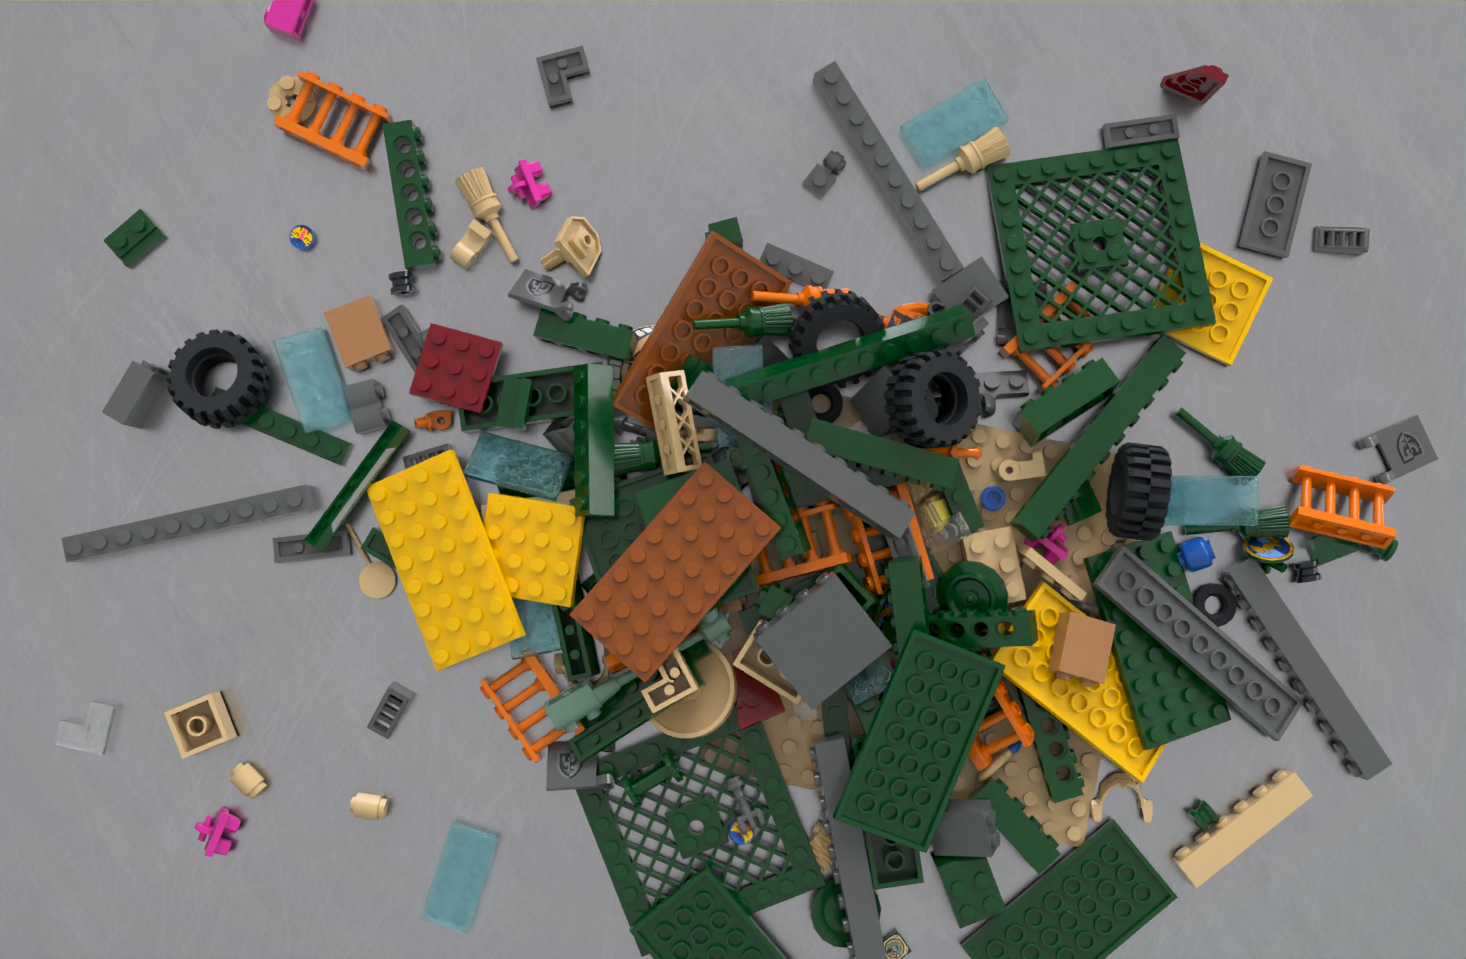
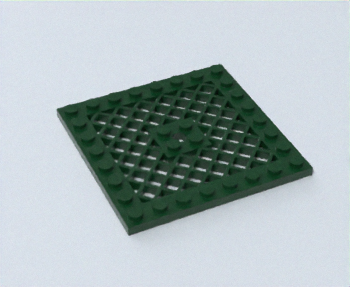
[985,139,1216,354]
[575,703,826,957]

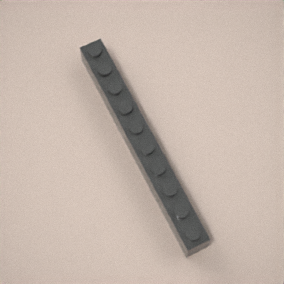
[813,61,964,284]
[682,371,916,541]
[61,485,317,562]
[1222,556,1392,780]
[808,734,887,959]

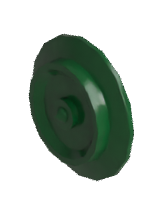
[938,561,1008,630]
[811,879,881,948]

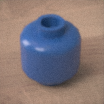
[1177,537,1216,572]

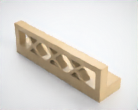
[646,370,702,476]

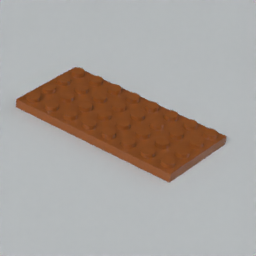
[613,231,792,430]
[569,462,782,683]

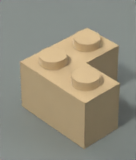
[641,648,700,713]

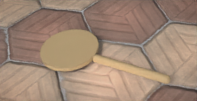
[346,523,396,599]

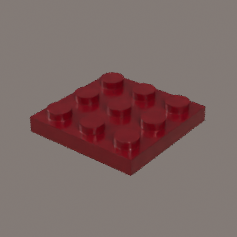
[409,323,503,415]

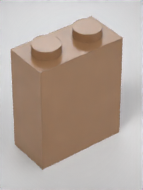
[324,295,396,372]
[1048,611,1116,688]

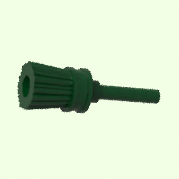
[692,303,793,338]
[1175,407,1266,487]
[614,439,712,476]
[1184,504,1290,540]

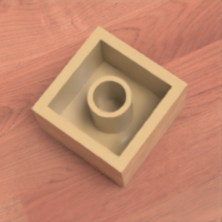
[164,691,237,759]

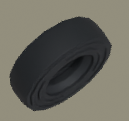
[808,384,843,423]
[1193,583,1237,627]

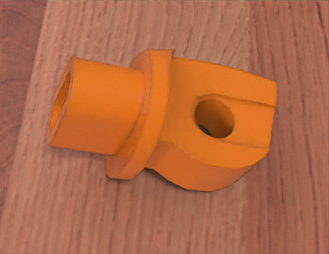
[414,410,452,431]

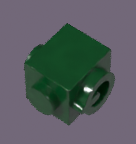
[754,583,793,619]

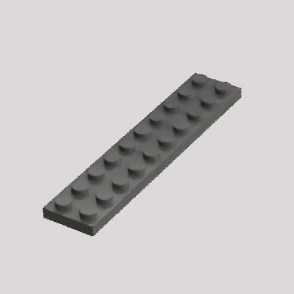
[1092,545,1304,741]

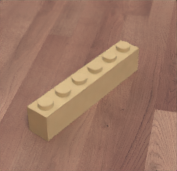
[1172,769,1313,888]

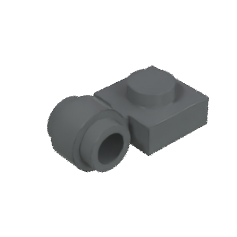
[802,150,847,199]

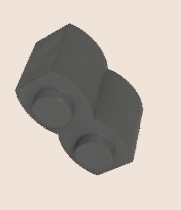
[344,379,390,434]
[542,415,574,456]

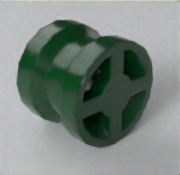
[1366,539,1398,562]
[1188,800,1220,832]

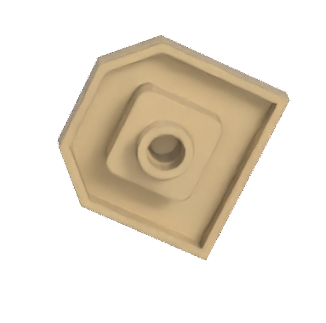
[540,216,602,277]

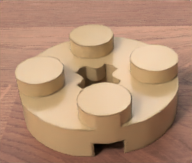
[267,76,318,124]

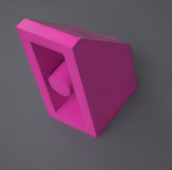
[264,0,313,41]

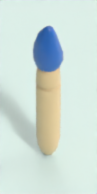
[977,740,1022,782]

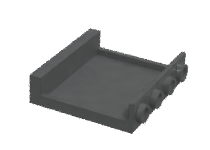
[753,571,892,710]

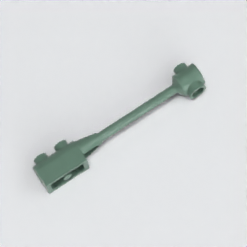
[544,607,733,733]

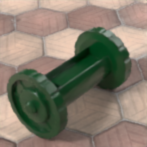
[621,751,684,807]

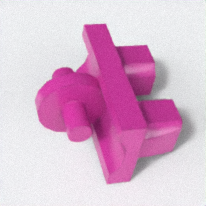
[508,159,552,209]
[1023,523,1069,565]
[194,807,241,857]

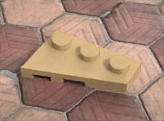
[1015,541,1087,601]

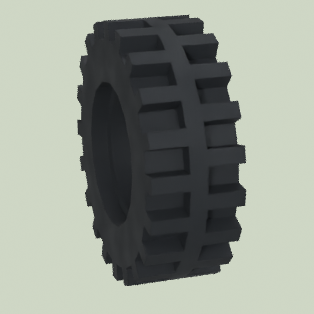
[788,289,885,388]

